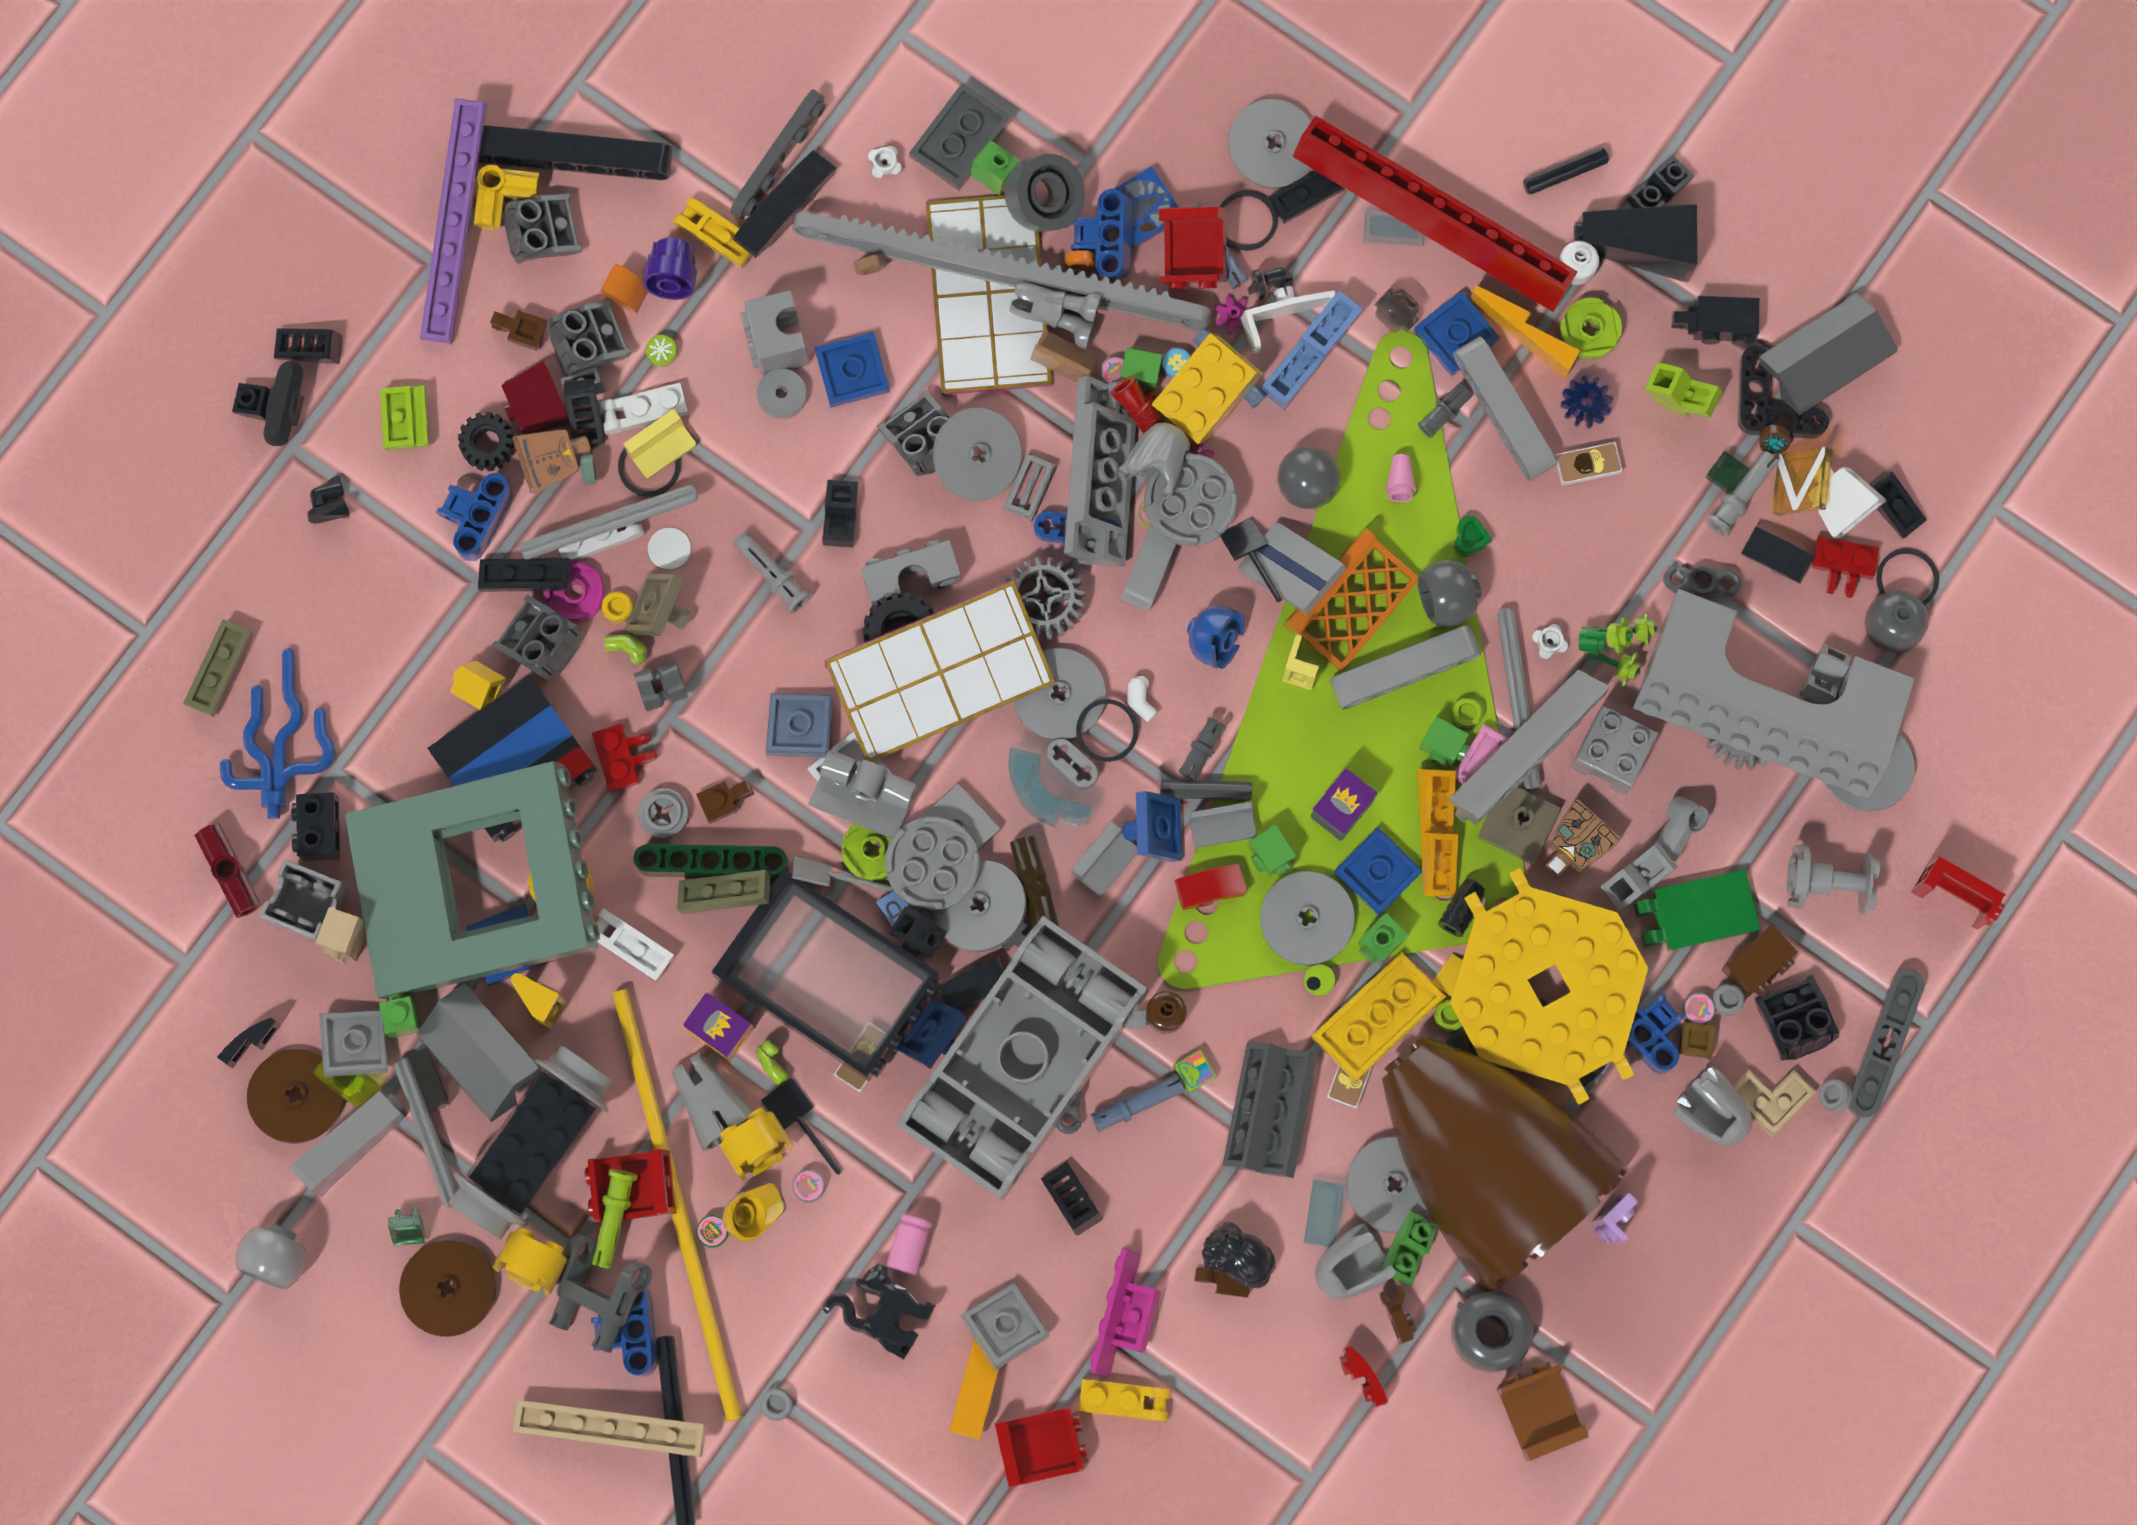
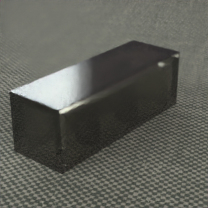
[408,1048,450,1112]

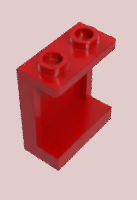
[1159,206,1227,289]
[1911,856,2006,930]
[585,1149,676,1223]
[995,1406,1089,1488]

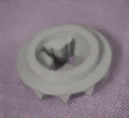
[638,788,688,839]

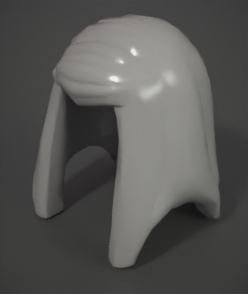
[1118,423,1190,497]
[1674,1066,1752,1146]
[1315,1224,1396,1300]

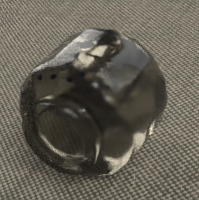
[1374,287,1420,333]

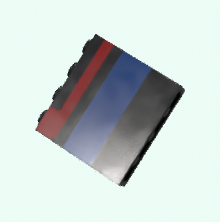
[427,676,597,843]

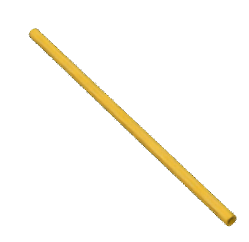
[612,989,742,1422]

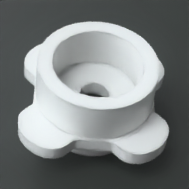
[868,146,901,179]
[1532,624,1568,659]

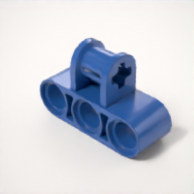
[1071,188,1132,281]
[436,473,512,562]
[1627,993,1685,1074]
[591,1282,658,1376]

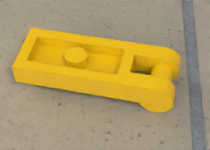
[672,197,752,269]
[1078,1379,1171,1422]

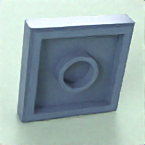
[766,693,834,758]

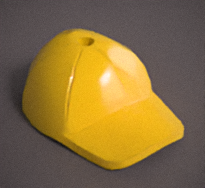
[722,1183,784,1242]

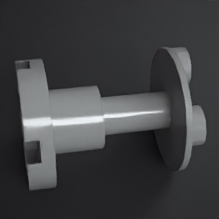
[1787,845,1880,915]

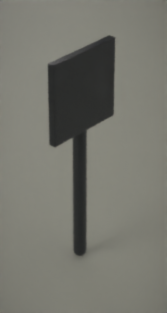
[1220,518,1282,602]
[761,1078,841,1175]

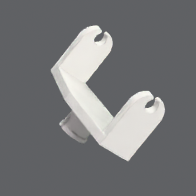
[1241,286,1336,354]

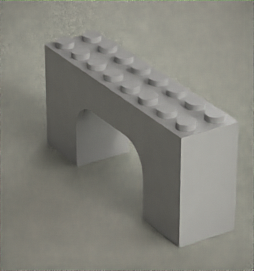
[1633,589,1914,799]

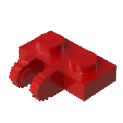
[1811,536,1879,598]
[591,724,658,793]

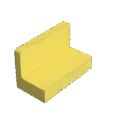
[623,409,696,479]
[1282,634,1319,691]

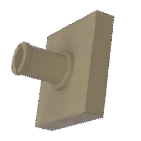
[624,574,690,636]
[1477,787,1561,865]

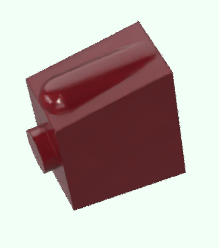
[501,360,570,434]

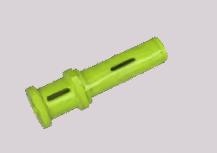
[592,1169,637,1268]

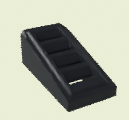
[274,328,342,364]
[563,379,605,445]
[1041,1162,1103,1236]

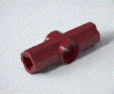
[194,823,262,918]

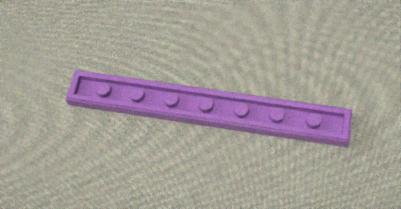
[420,98,487,344]

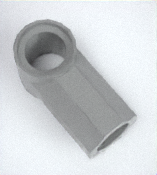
[1654,796,1709,861]

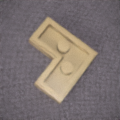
[1733,1070,1817,1138]

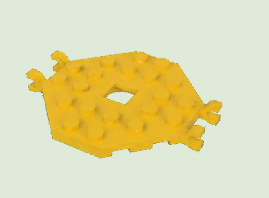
[1450,868,1649,1105]

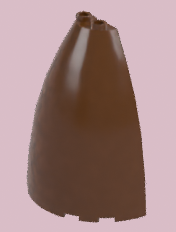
[1382,1036,1628,1292]

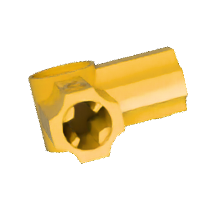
[474,165,540,230]

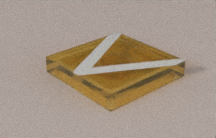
[1772,447,1833,516]

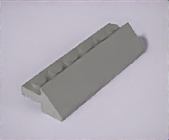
[1064,375,1136,567]
[1448,670,1609,825]

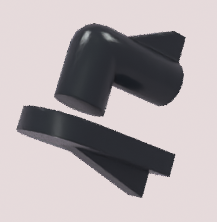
[1247,267,1293,300]
[307,475,350,524]

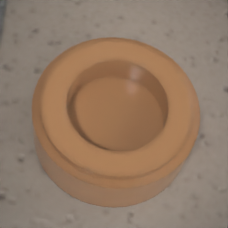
[853,254,886,276]

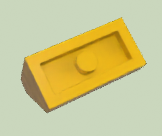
[511,973,567,1030]

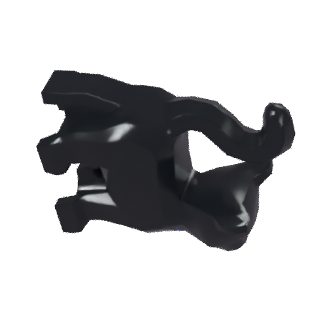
[823,1263,935,1360]

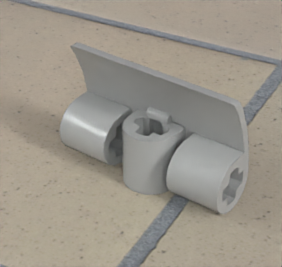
[808,750,917,839]

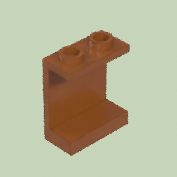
[1497,1362,1589,1462]

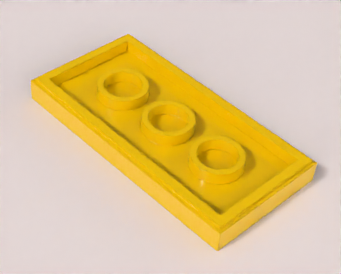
[1311,952,1446,1083]

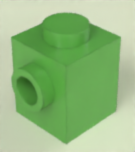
[970,140,1020,196]
[1419,716,1470,767]
[1248,824,1296,877]
[1358,913,1409,965]
[379,993,421,1039]

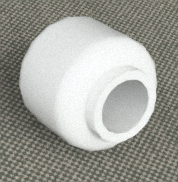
[1559,241,1599,285]

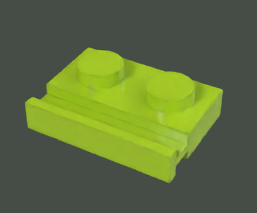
[380,385,430,451]

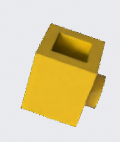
[450,661,506,710]

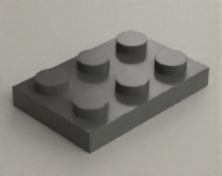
[909,82,1012,191]

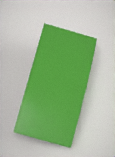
[1381,1211,1438,1286]

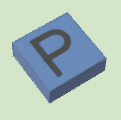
[876,891,920,927]

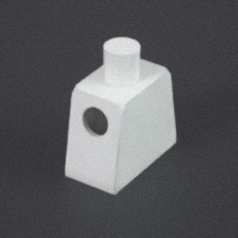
[1810,461,1886,538]

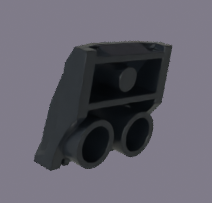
[1754,974,1840,1061]

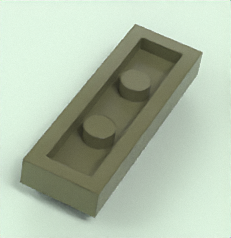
[183,619,253,717]
[677,870,770,914]

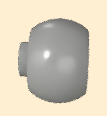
[235,1223,306,1290]

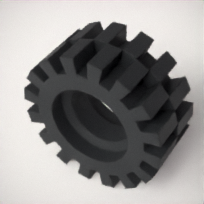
[458,412,515,472]

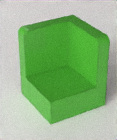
[1121,348,1162,392]

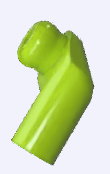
[604,634,647,664]
[756,1040,790,1086]

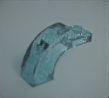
[1008,747,1092,828]

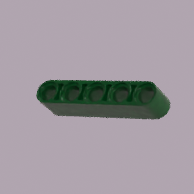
[633,844,789,879]

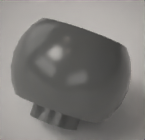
[1418,559,1481,627]

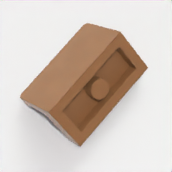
[1030,330,1099,383]

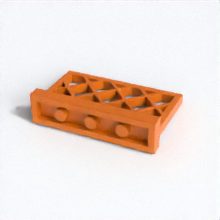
[1283,528,1418,672]

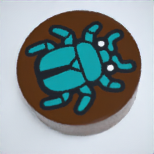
[1759,425,1790,454]

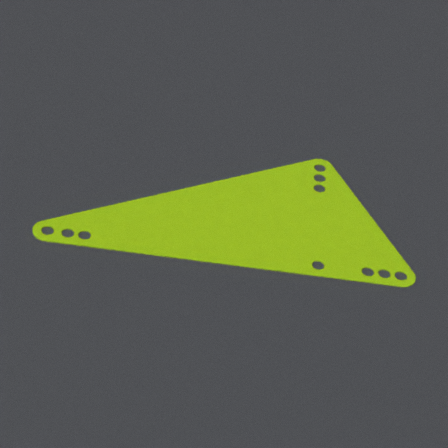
[1158,331,1526,990]

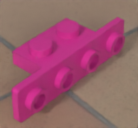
[1090,1247,1161,1377]

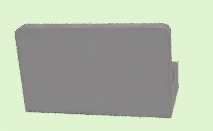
[1189,802,1257,849]
[1072,822,1138,896]

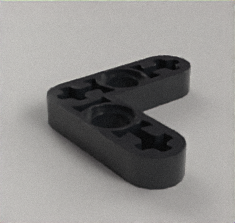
[1738,345,1829,439]

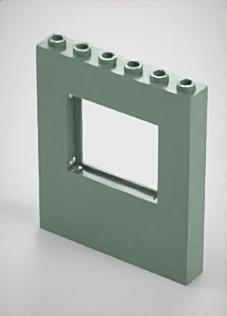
[345,761,600,999]

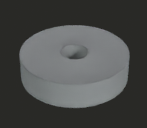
[757,369,807,419]

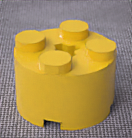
[719,1107,794,1180]
[493,1227,568,1296]

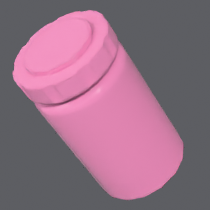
[886,1214,932,1276]

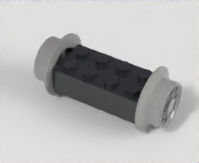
[448,1045,613,1240]

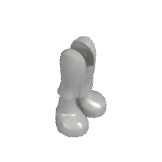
[1009,282,1101,349]

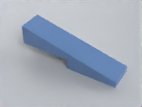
[1261,291,1363,411]

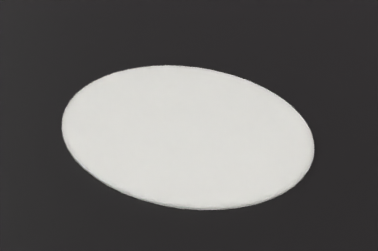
[648,527,691,569]

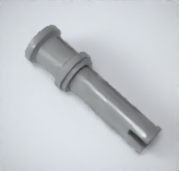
[1706,451,1778,537]
[733,531,812,613]

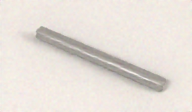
[520,485,698,559]
[1497,608,1541,790]

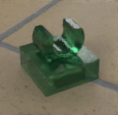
[1705,451,1750,494]
[388,1207,425,1246]

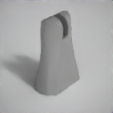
[671,1052,753,1151]

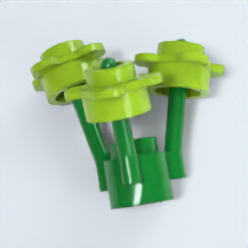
[1579,613,1657,687]

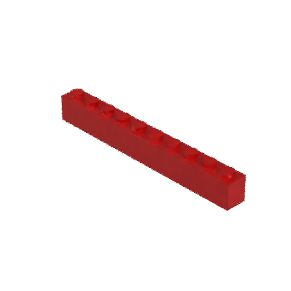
[1292,115,1578,312]

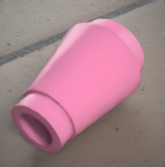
[1385,454,1416,502]

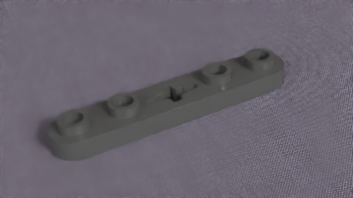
[730,89,826,219]
[1848,969,1924,1118]

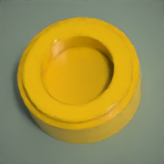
[602,591,633,624]

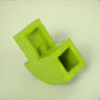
[1645,362,1723,418]

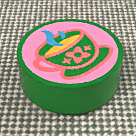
[696,1215,729,1248]

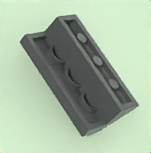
[1759,293,1898,415]
[417,983,541,1122]
[1222,1042,1318,1178]

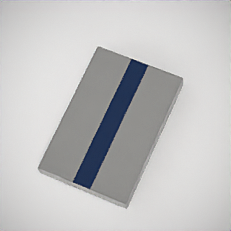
[1238,522,1346,615]

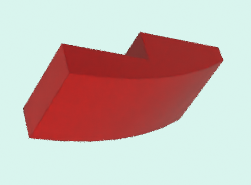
[1174,863,1247,910]
[1340,1346,1388,1408]

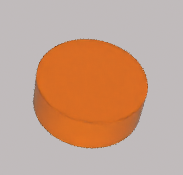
[1065,251,1095,271]

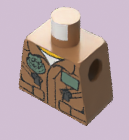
[1545,799,1622,877]

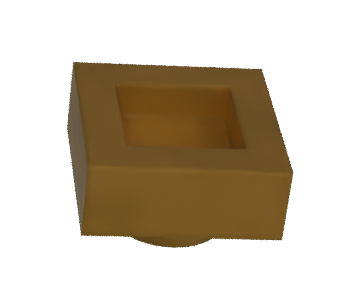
[1679,1022,1716,1059]

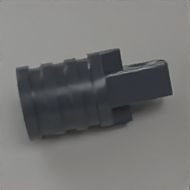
[1438,878,1485,937]

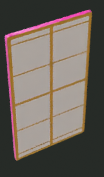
[926,195,1052,396]
[824,580,1055,762]

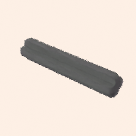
[1160,780,1252,800]

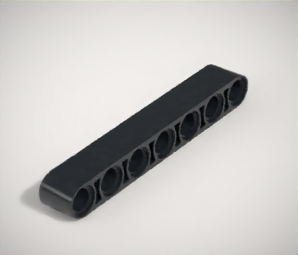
[479,125,673,180]

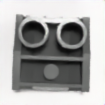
[505,194,582,264]
[548,299,632,376]
[877,390,950,476]
[492,595,582,681]

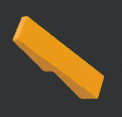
[1470,285,1580,380]
[1417,769,1459,897]
[949,1339,1000,1441]

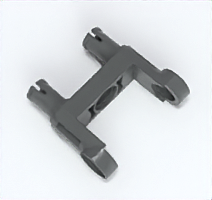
[549,1233,652,1353]

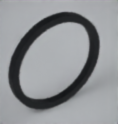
[1219,191,1277,251]
[618,448,680,497]
[1876,549,1939,605]
[1076,699,1138,762]

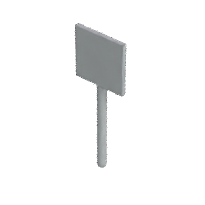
[792,856,894,892]

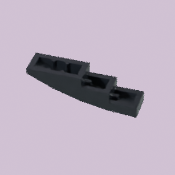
[732,150,836,258]

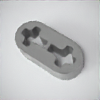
[1047,739,1098,790]

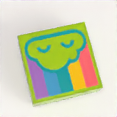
[1173,1049,1216,1093]

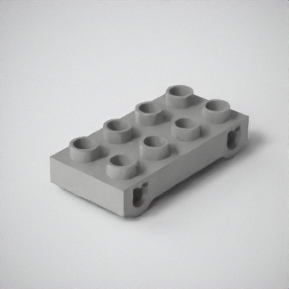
[896,916,1149,1200]

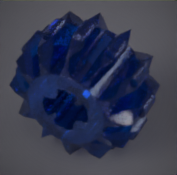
[1560,375,1613,429]

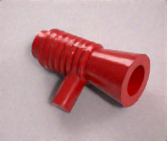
[1110,376,1165,433]

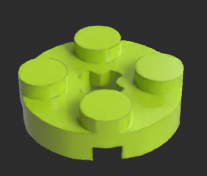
[1559,298,1622,360]
[842,824,892,881]

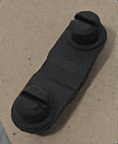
[263,361,304,446]

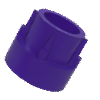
[643,238,697,300]

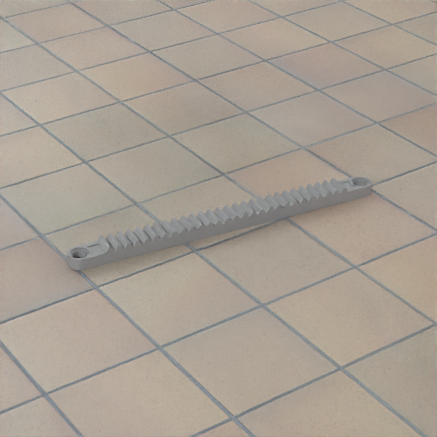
[792,212,1212,330]

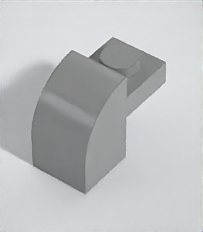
[1799,643,1852,705]
[1601,842,1678,911]

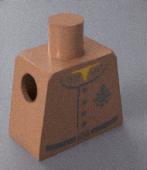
[512,429,591,493]

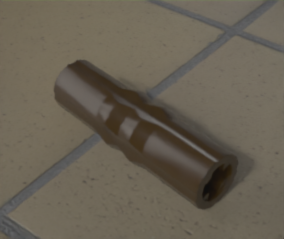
[1010,836,1059,928]

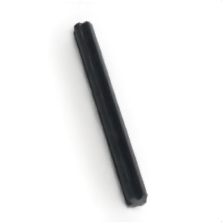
[656,1335,696,1525]

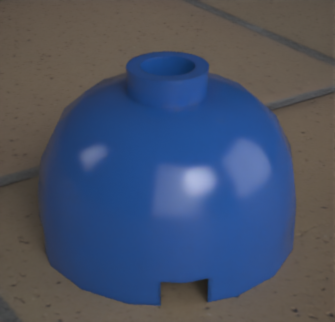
[1187,605,1245,669]

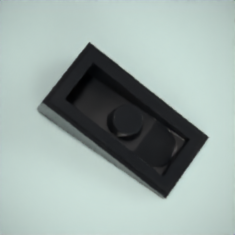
[1869,471,1927,539]

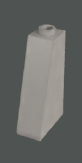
[289,1091,406,1196]

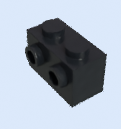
[291,792,340,861]

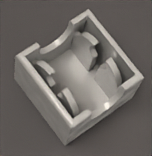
[740,291,809,376]
[1570,705,1659,796]
[259,859,350,943]

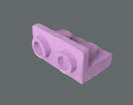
[1592,1193,1638,1245]

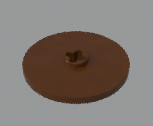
[247,1049,343,1144]
[399,1240,496,1337]

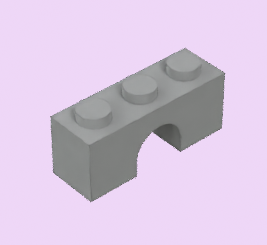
[861,539,961,606]

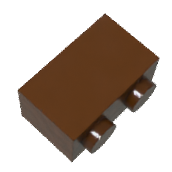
[1722,924,1798,998]

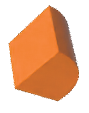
[601,263,648,314]

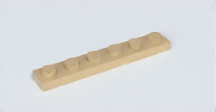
[512,1400,707,1457]

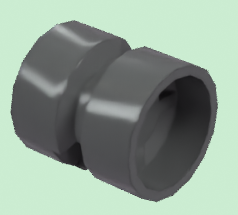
[634,659,688,712]

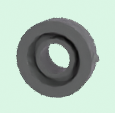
[1004,154,1085,232]
[1451,1291,1533,1372]

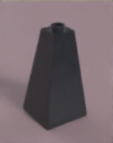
[1574,204,1698,282]

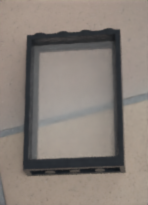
[711,869,942,1081]

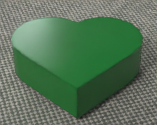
[1454,516,1493,557]

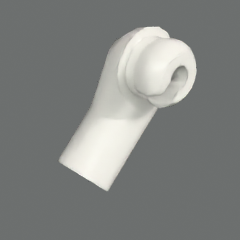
[1127,676,1158,723]

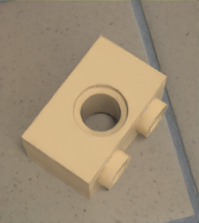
[315,907,366,964]

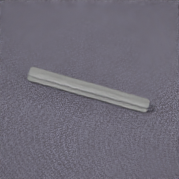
[394,1058,457,1208]

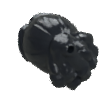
[1202,1221,1276,1288]

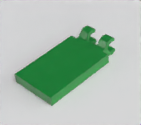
[1634,870,1761,952]

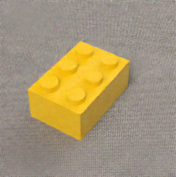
[1152,333,1263,444]

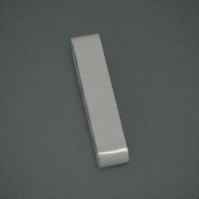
[1453,337,1557,481]
[1121,524,1176,611]
[1330,625,1482,710]

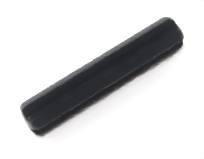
[1523,147,1609,195]

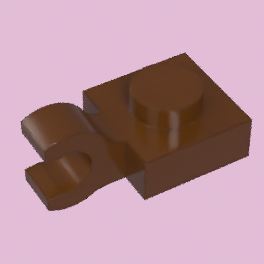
[490,310,547,351]
[696,780,754,824]
[1194,1268,1249,1298]
[1380,1285,1416,1345]

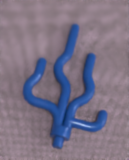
[220,648,335,819]

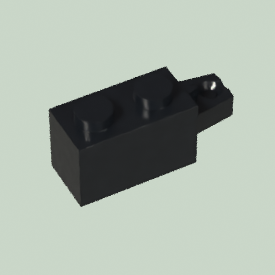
[1671,296,1760,346]

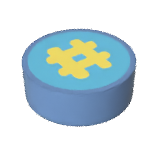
[1162,348,1191,379]

